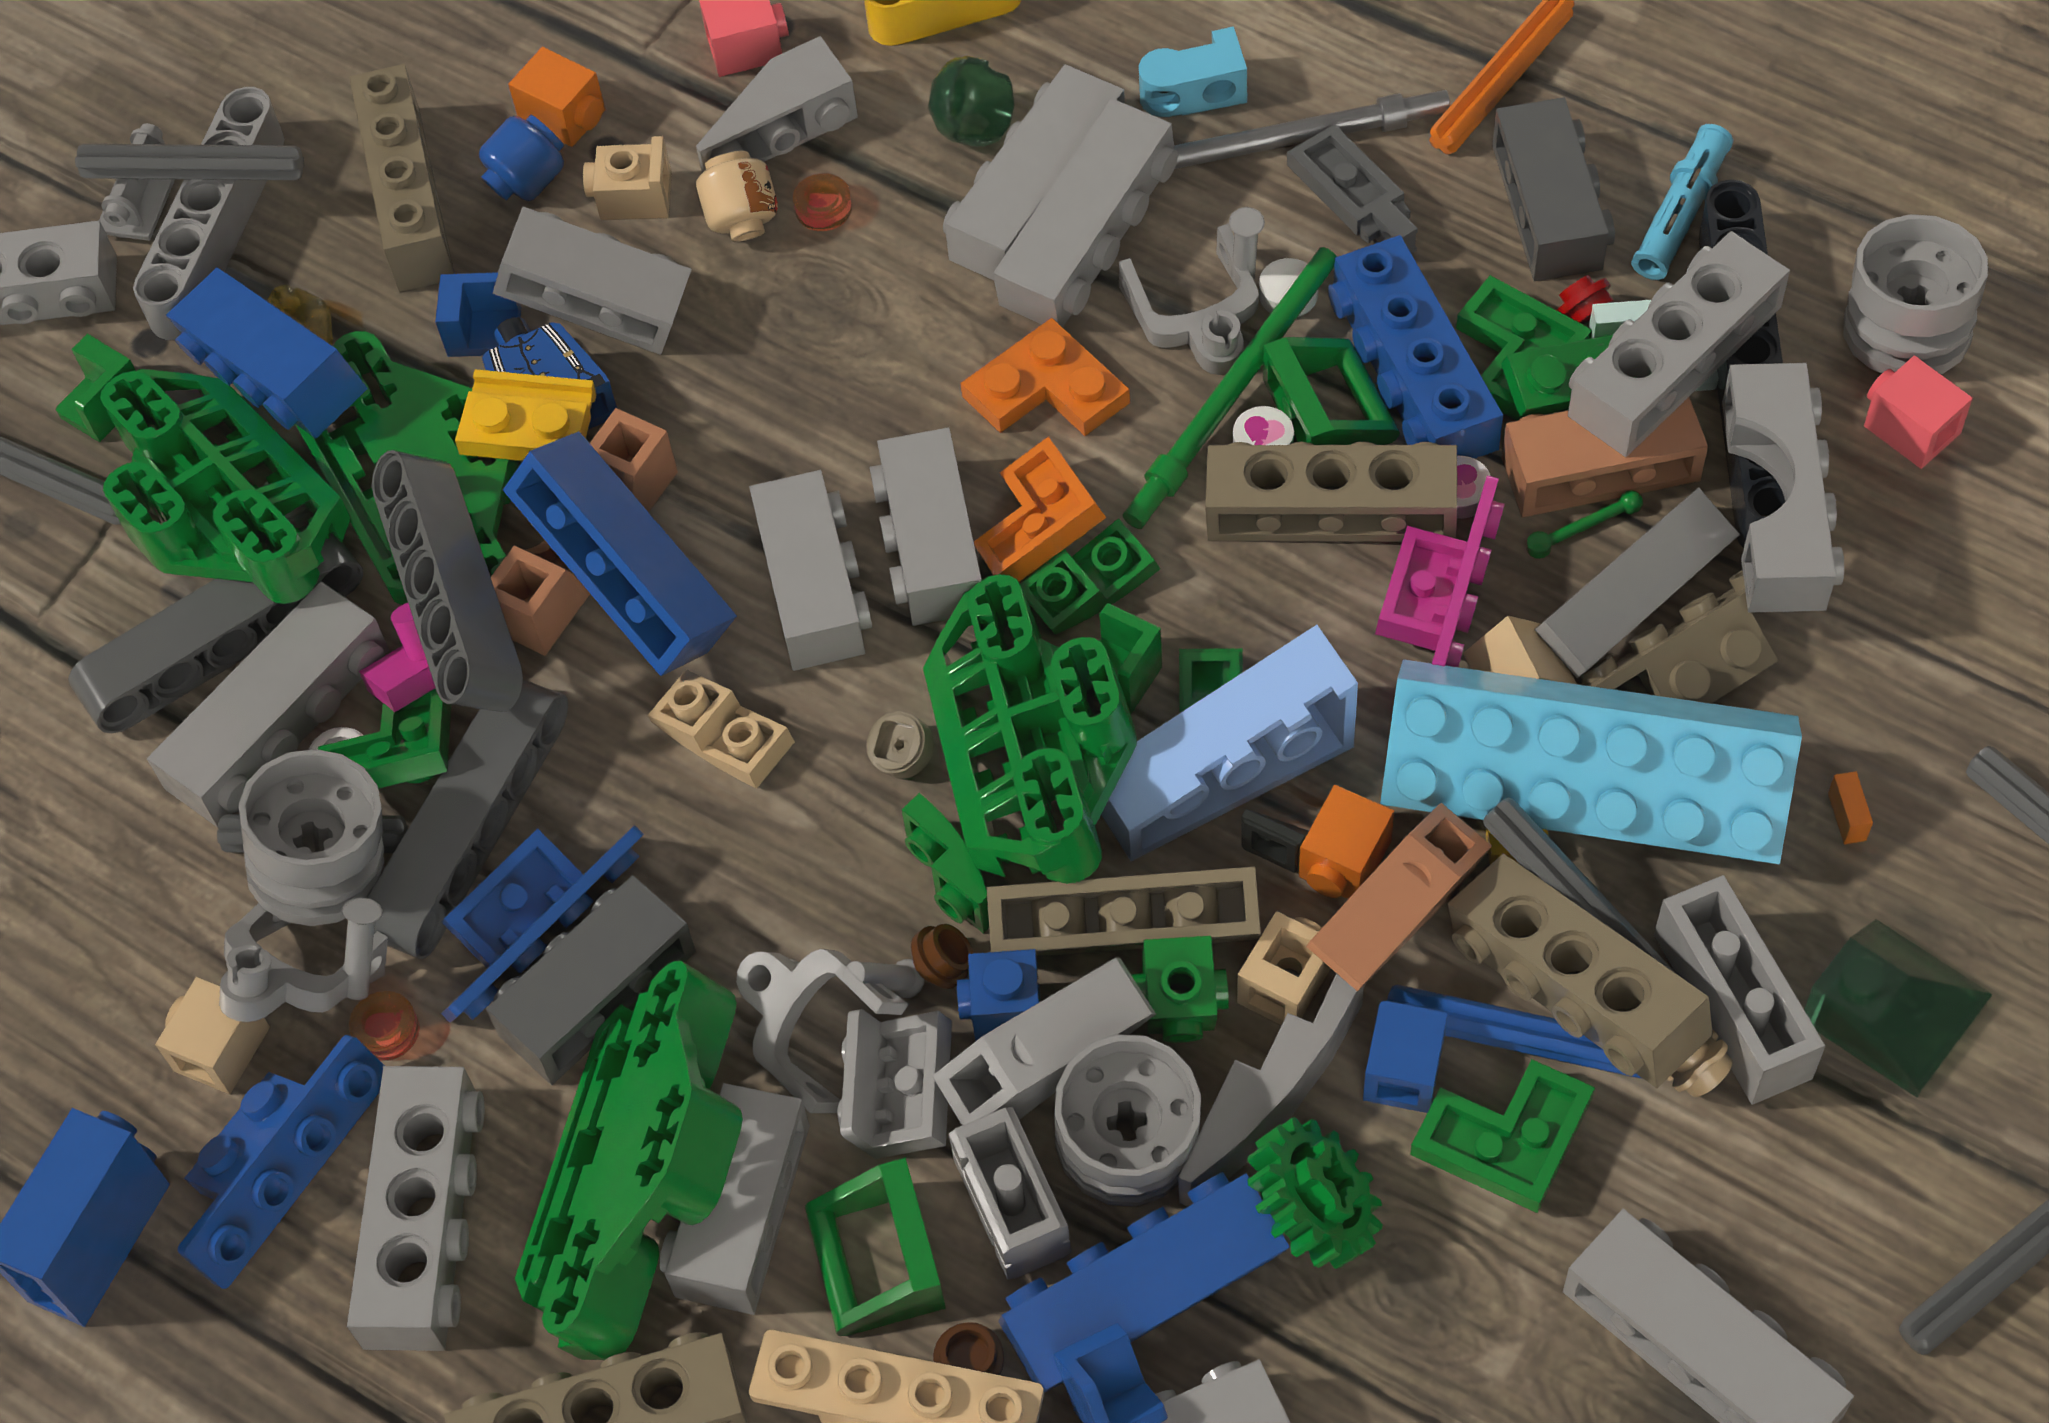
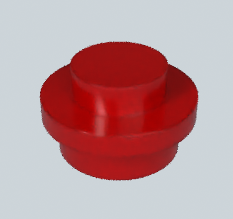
[1556,275,1614,324]

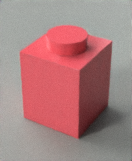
[699,0,789,77]
[1864,355,1973,469]

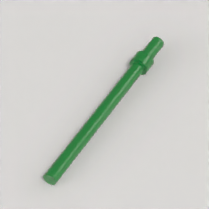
[1122,247,1337,529]

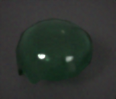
[928,56,1015,148]

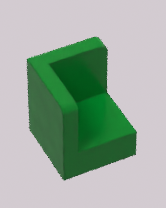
[56,333,136,443]
[1087,603,1162,714]

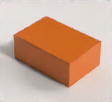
[1828,771,1873,845]

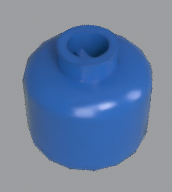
[479,115,564,201]

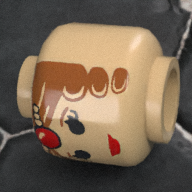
[696,151,778,242]

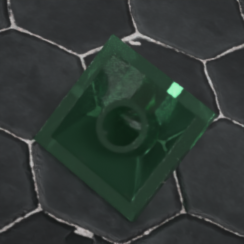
[1804,919,1993,1098]

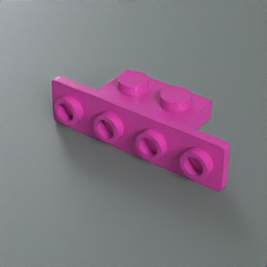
[1375,475,1505,667]

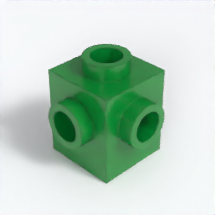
[1131,936,1229,1043]

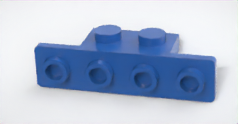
[441,825,644,1023]
[178,1035,385,1289]

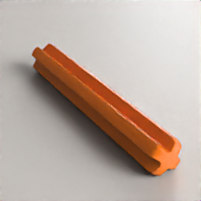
[1429,0,1575,154]

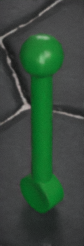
[1526,490,1643,559]

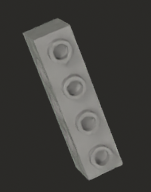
[0,220,117,325]
[1568,231,1790,457]
[347,1066,485,1351]

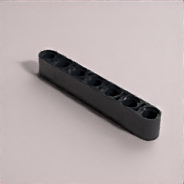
[1699,180,1785,548]

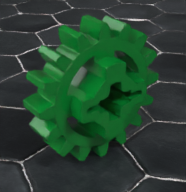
[1247,1117,1383,1269]

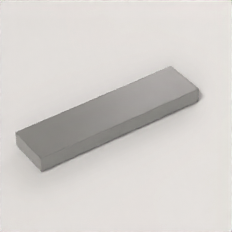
[1534,487,1740,678]

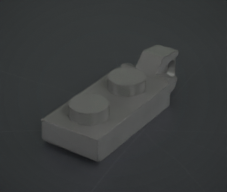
[1287,125,1418,254]

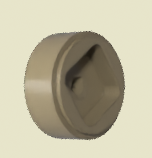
[867,711,934,779]

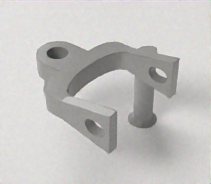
[1119,207,1265,375]
[219,897,388,1022]
[736,949,924,1113]

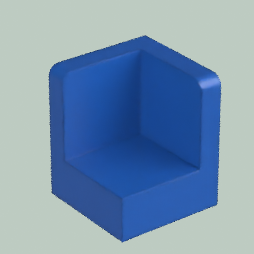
[435,272,522,357]
[1363,1001,1448,1113]
[1053,1323,1168,1423]

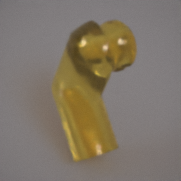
[268,285,333,346]

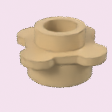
[1667,1029,1732,1097]

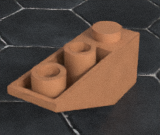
[1306,803,1492,992]

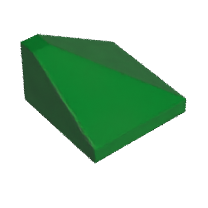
[1179,648,1243,712]

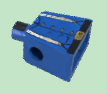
[482,317,617,462]

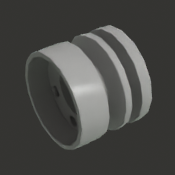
[1843,214,1988,374]
[238,749,385,926]
[1055,1034,1201,1207]

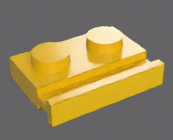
[455,369,596,461]

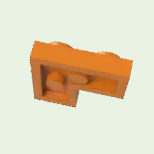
[960,318,1130,436]
[974,436,1107,582]

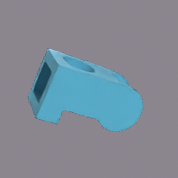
[1139,26,1247,117]

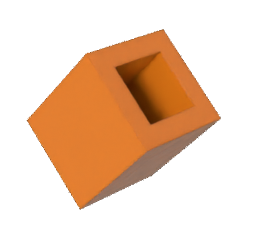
[508,46,606,147]
[1299,784,1394,899]

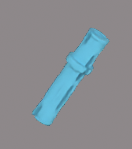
[1631,124,1734,280]

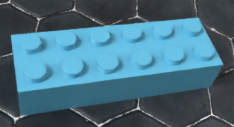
[1380,660,1802,864]

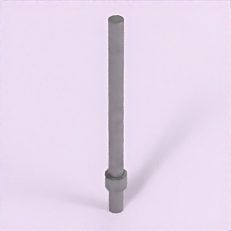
[1174,90,1451,169]

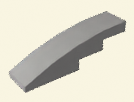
[1178,973,1364,1207]

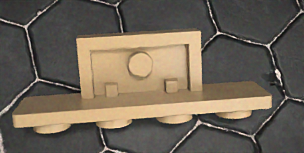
[749,1330,1044,1423]

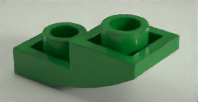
[1020,518,1161,634]
[901,793,989,934]

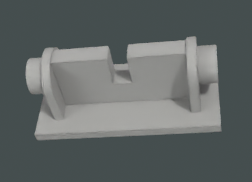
[99,123,175,241]

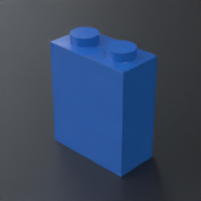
[0,1108,170,1327]

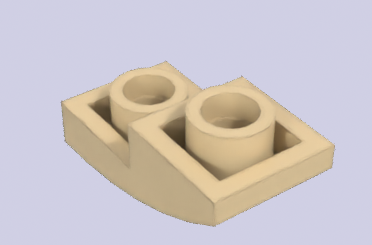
[648,670,795,789]

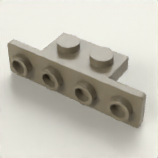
[1579,570,1778,703]

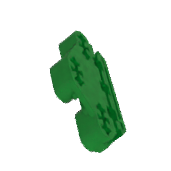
[295,331,519,605]
[100,369,351,604]
[923,574,1137,884]
[515,961,743,1361]

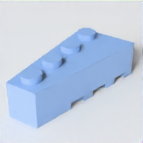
[1101,625,1358,861]

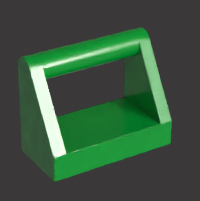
[1263,337,1400,445]
[804,1157,946,1336]

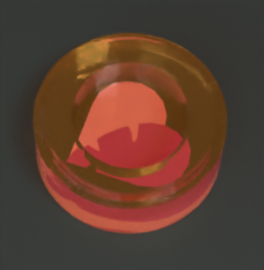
[793,173,852,231]
[349,991,420,1061]

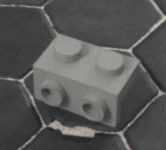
[837,1009,952,1159]

